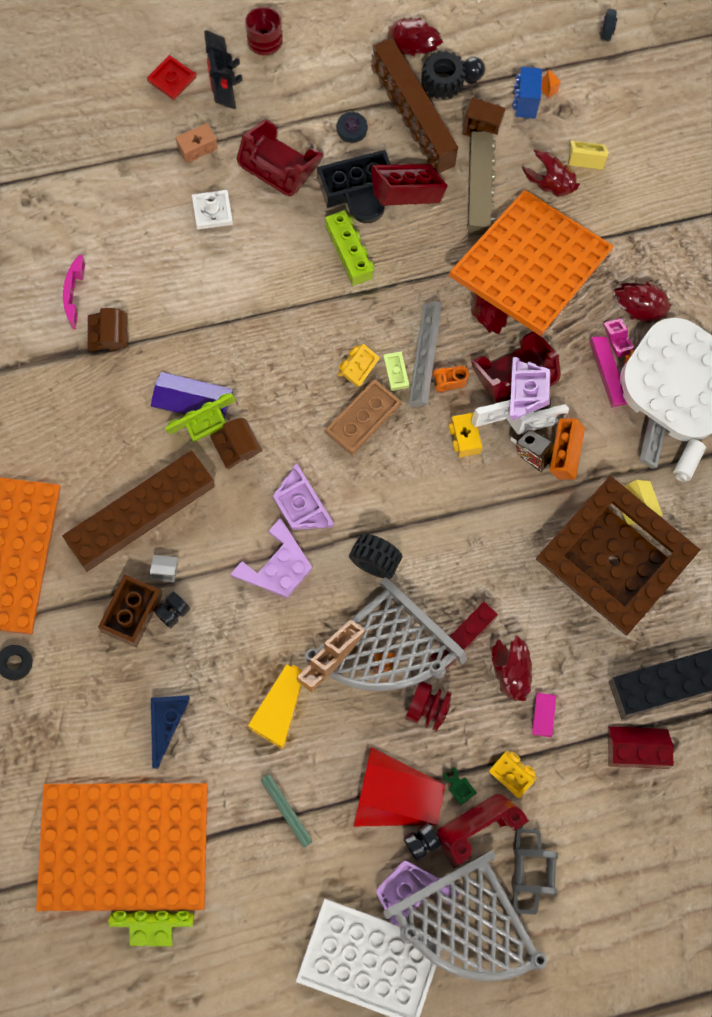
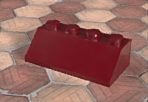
[371,164,448,206]

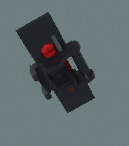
[204,30,243,110]

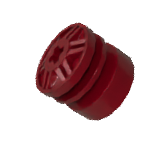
[245,7,283,55]
[405,681,452,732]

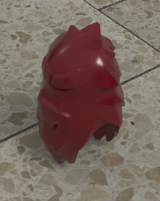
[388,17,443,57]
[522,149,580,197]
[613,282,671,323]
[471,292,508,334]
[492,636,532,701]

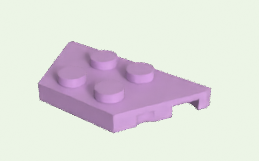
[510,357,551,420]
[273,464,334,530]

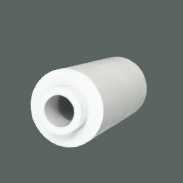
[673,439,706,482]

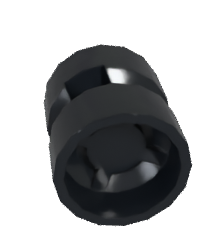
[153,591,191,629]
[403,823,442,861]

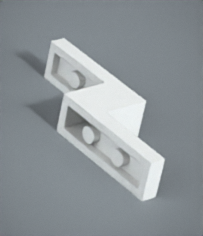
[471,399,569,435]

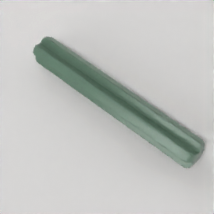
[261,775,312,848]

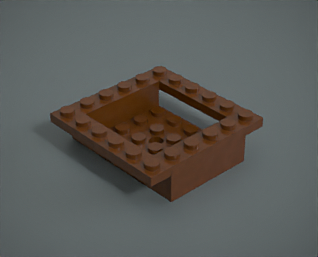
[536,475,701,636]

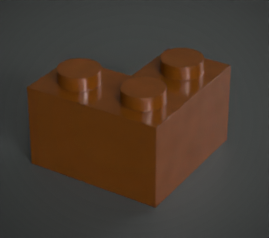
[462,97,506,137]

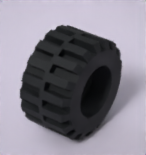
[421,50,466,100]
[349,534,403,579]

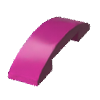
[63,255,86,329]

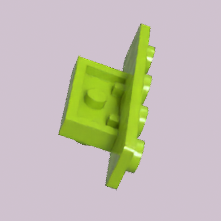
[164,393,237,442]
[108,911,194,946]

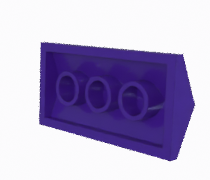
[151,372,233,418]

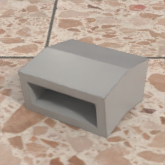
[150,555,178,582]

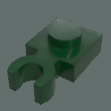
[443,767,477,806]

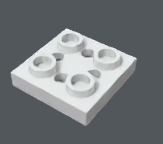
[192,190,233,230]

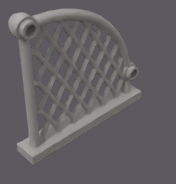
[305,577,468,691]
[382,850,547,981]

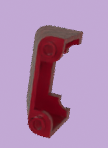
[237,119,323,196]
[471,331,561,404]
[436,794,529,869]

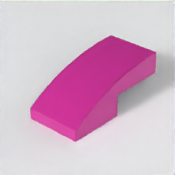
[604,318,635,358]
[532,692,556,738]

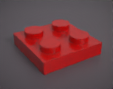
[147,55,196,100]

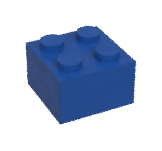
[512,67,542,119]

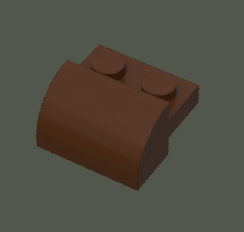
[87,308,128,352]
[210,418,263,469]

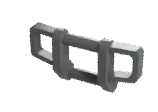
[512,828,558,915]

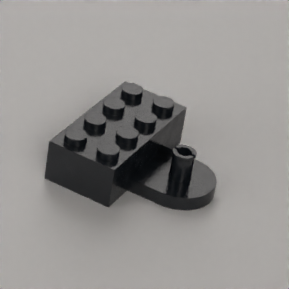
[317,150,391,224]

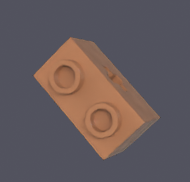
[175,123,218,163]

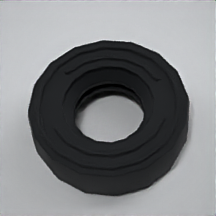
[0,645,33,680]

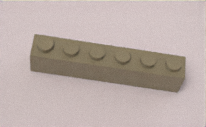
[467,131,496,235]

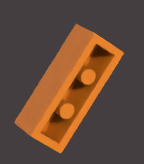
[550,418,585,480]

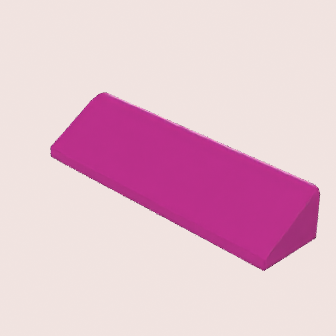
[589,337,627,408]

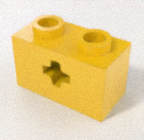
[448,413,482,458]

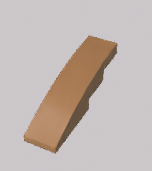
[297,620,366,692]

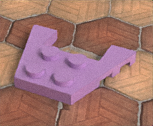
[231,519,312,598]
[375,860,460,926]

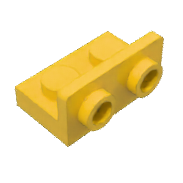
[337,344,380,387]
[489,750,538,799]

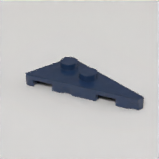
[151,695,190,769]

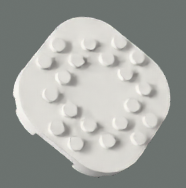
[620,318,712,442]

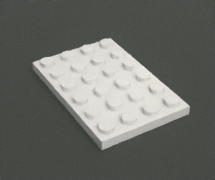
[296,899,444,1017]

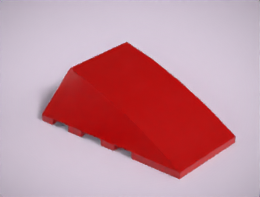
[353,747,446,827]

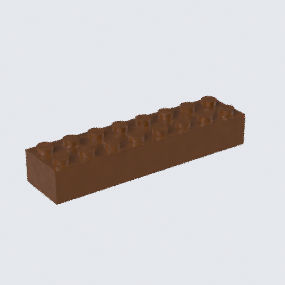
[371,38,458,174]
[62,450,215,572]

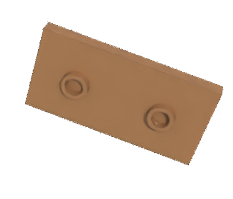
[324,379,402,456]

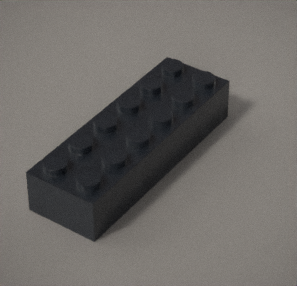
[609,649,712,720]

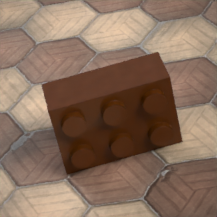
[98,574,163,648]

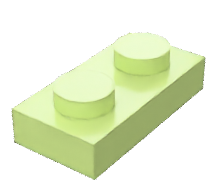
[383,351,409,391]

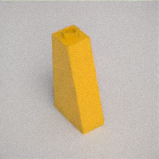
[248,664,302,750]

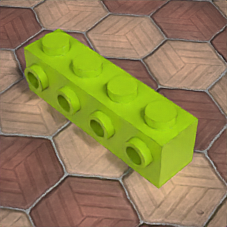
[325,210,375,286]

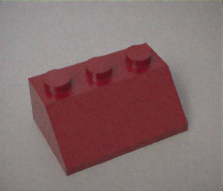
[608,726,674,769]

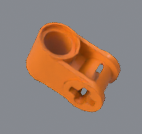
[432,366,469,392]

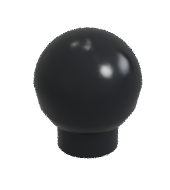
[463,57,485,84]

